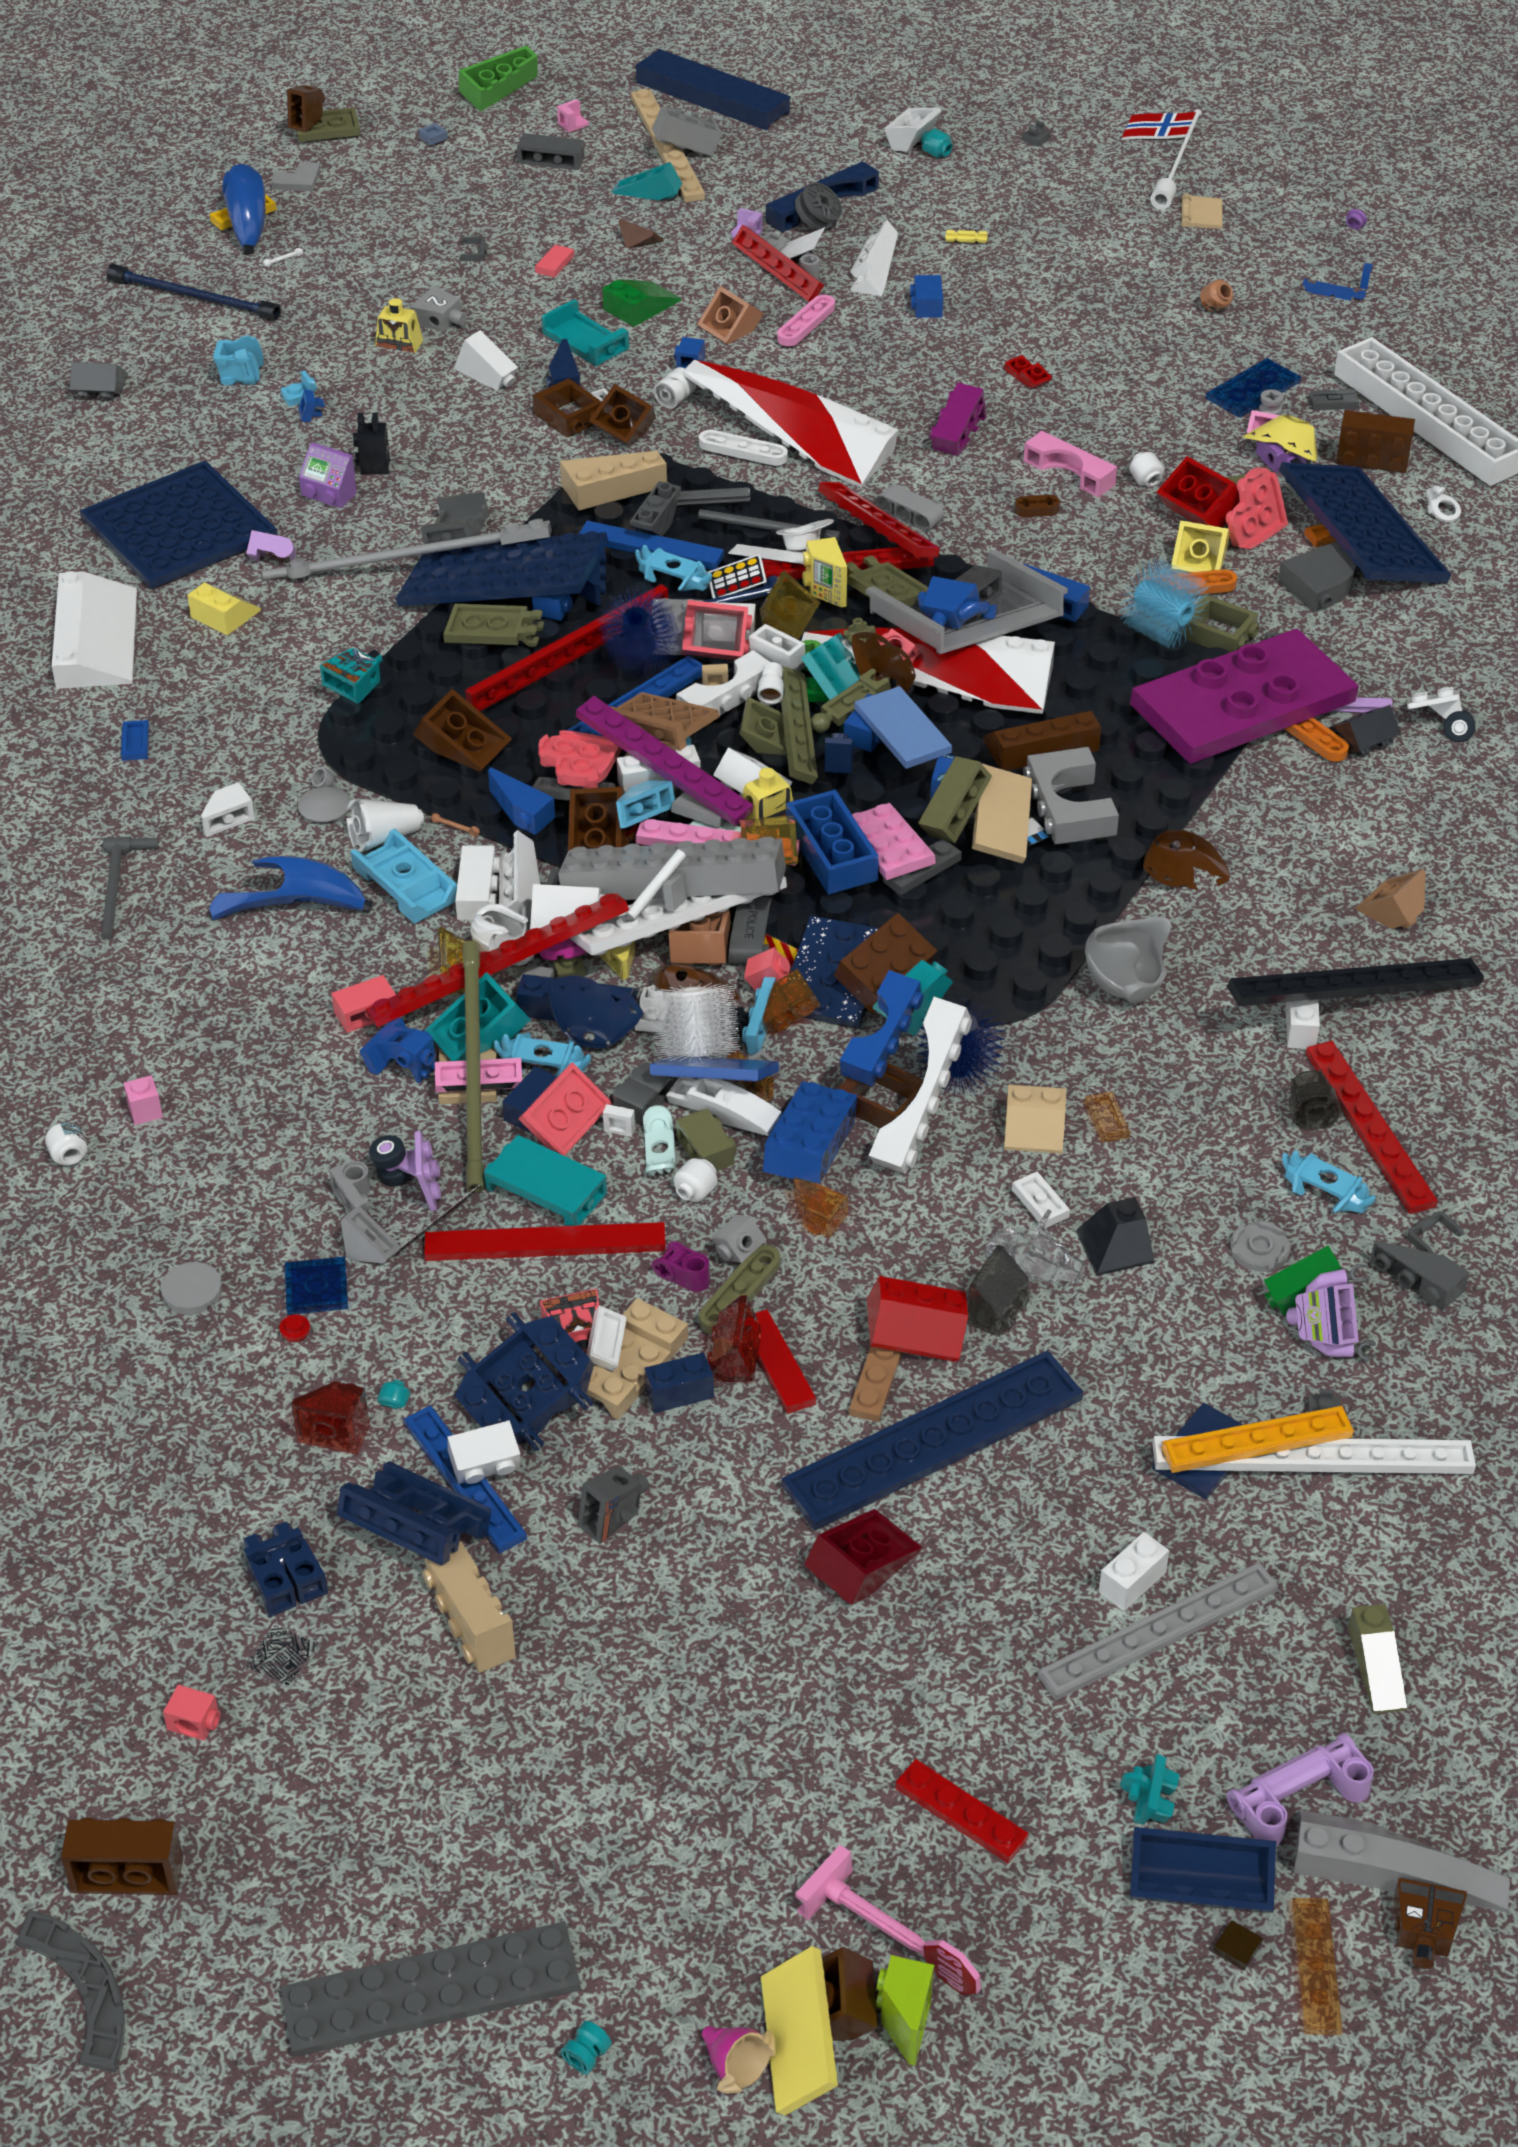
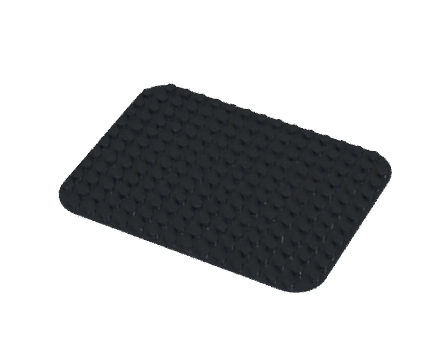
[318,453,1249,1028]

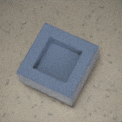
[418,123,448,145]

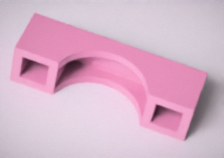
[1024,431,1117,498]

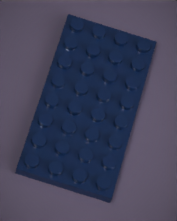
[1279,462,1451,584]
[396,531,608,606]

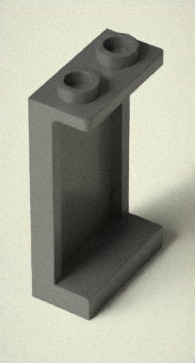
[421,492,489,544]

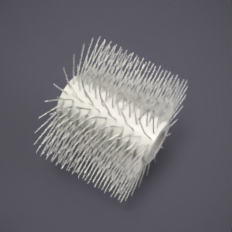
[650,983,741,1061]

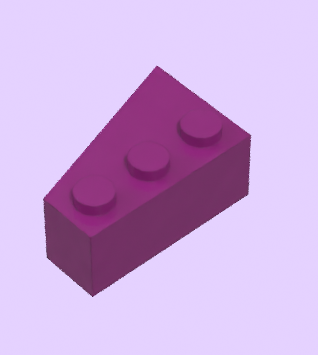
[929,382,987,456]

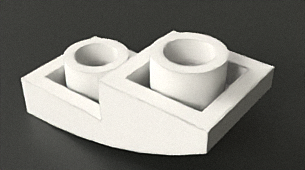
[635,985,671,1033]

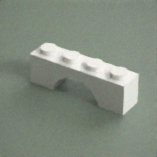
[676,650,769,716]

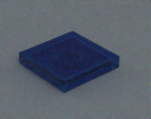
[285,1256,349,1315]

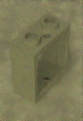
[1181,594,1260,652]

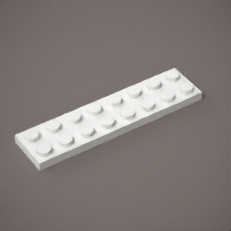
[570,877,787,955]

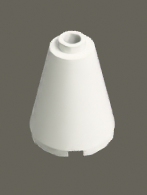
[346,798,424,852]

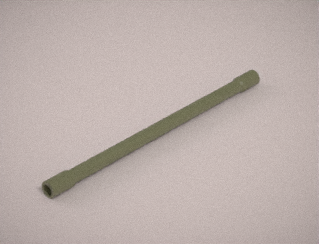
[463,941,484,1193]

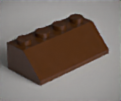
[983,711,1101,771]

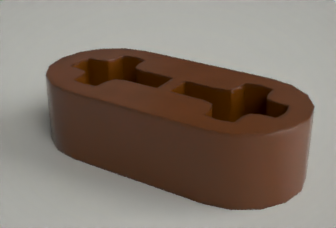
[1015,494,1060,517]

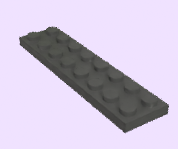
[281,1921,581,2058]

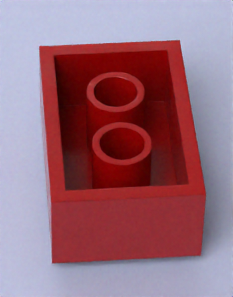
[1156,456,1240,528]

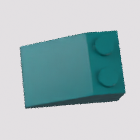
[425,972,531,1061]

